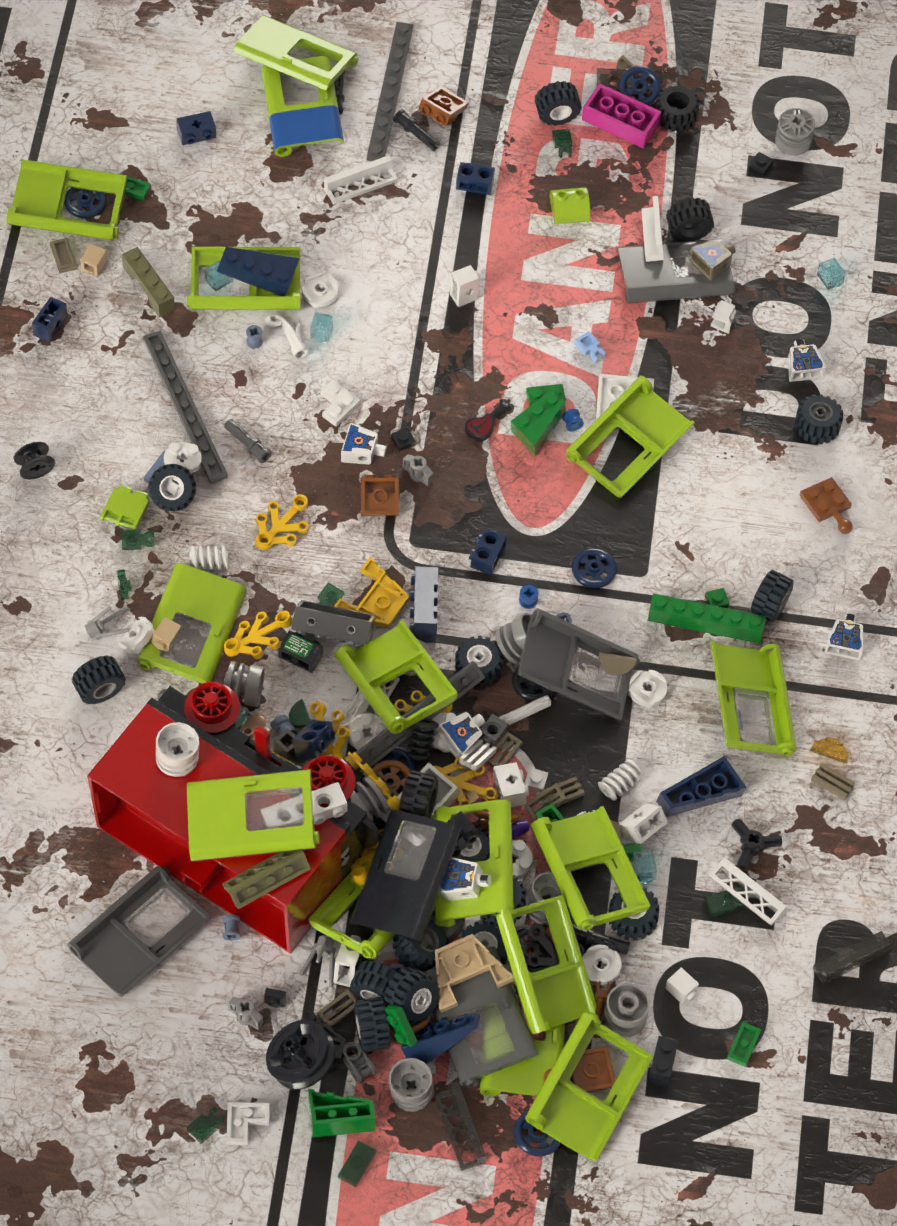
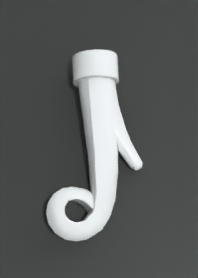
[265,314,308,359]

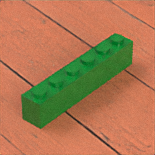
[647,593,766,644]

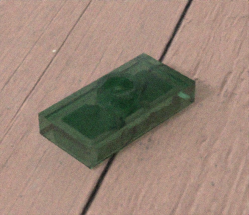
[704,886,747,917]
[338,1141,376,1187]

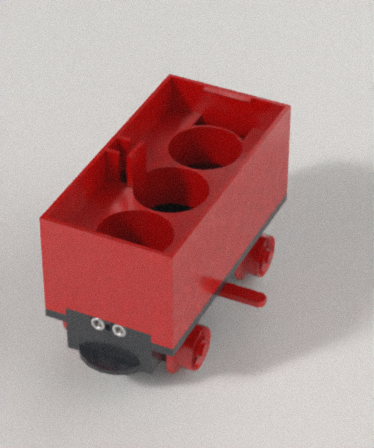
[87,681,381,954]

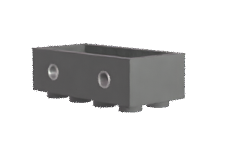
[291,600,376,646]

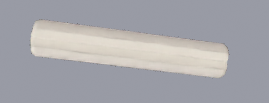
[499,695,551,725]

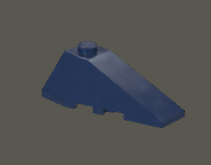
[401,1013,480,1065]

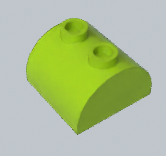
[549,187,590,224]

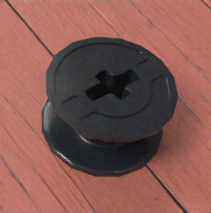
[13,441,55,480]

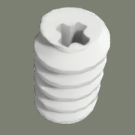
[189,545,228,570]
[598,759,641,801]

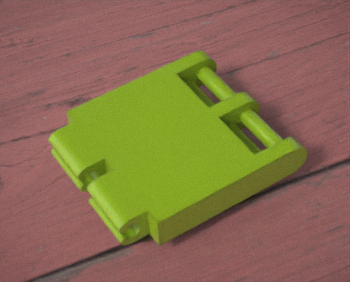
[100,484,150,532]

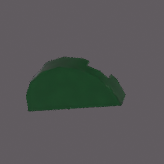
[289,699,311,728]

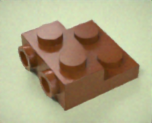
[419,86,469,126]
[361,475,399,516]

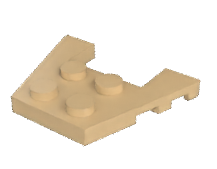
[435,934,515,1013]

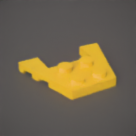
[334,557,409,628]

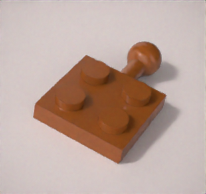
[799,477,853,534]
[544,1046,616,1093]

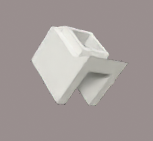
[711,300,736,334]

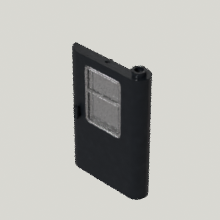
[350,810,462,944]

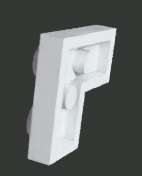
[321,380,361,427]
[227,1102,270,1145]

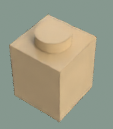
[80,244,107,277]
[151,617,181,652]

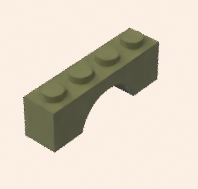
[122,247,175,318]

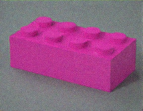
[582,83,661,149]

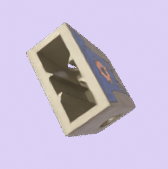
[690,239,736,281]

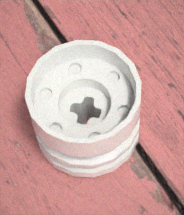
[156,722,199,777]

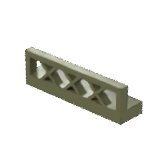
[222,850,311,909]

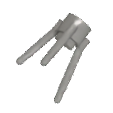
[85,606,129,640]
[300,936,336,987]

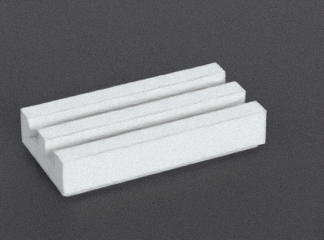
[459,739,497,771]

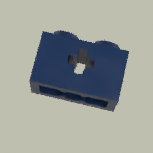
[176,111,216,145]
[32,297,68,342]

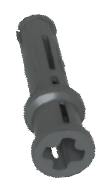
[224,419,272,463]

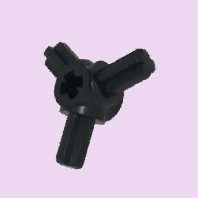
[731,819,782,869]

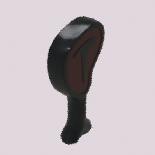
[465,399,512,442]

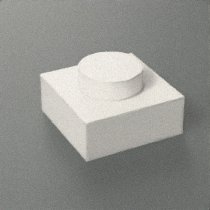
[524,768,548,792]

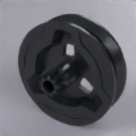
[266,1020,335,1090]

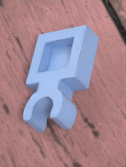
[574,331,605,363]

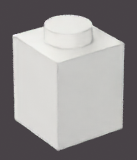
[665,968,699,1004]

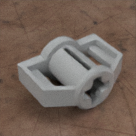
[402,454,433,486]
[228,997,263,1030]

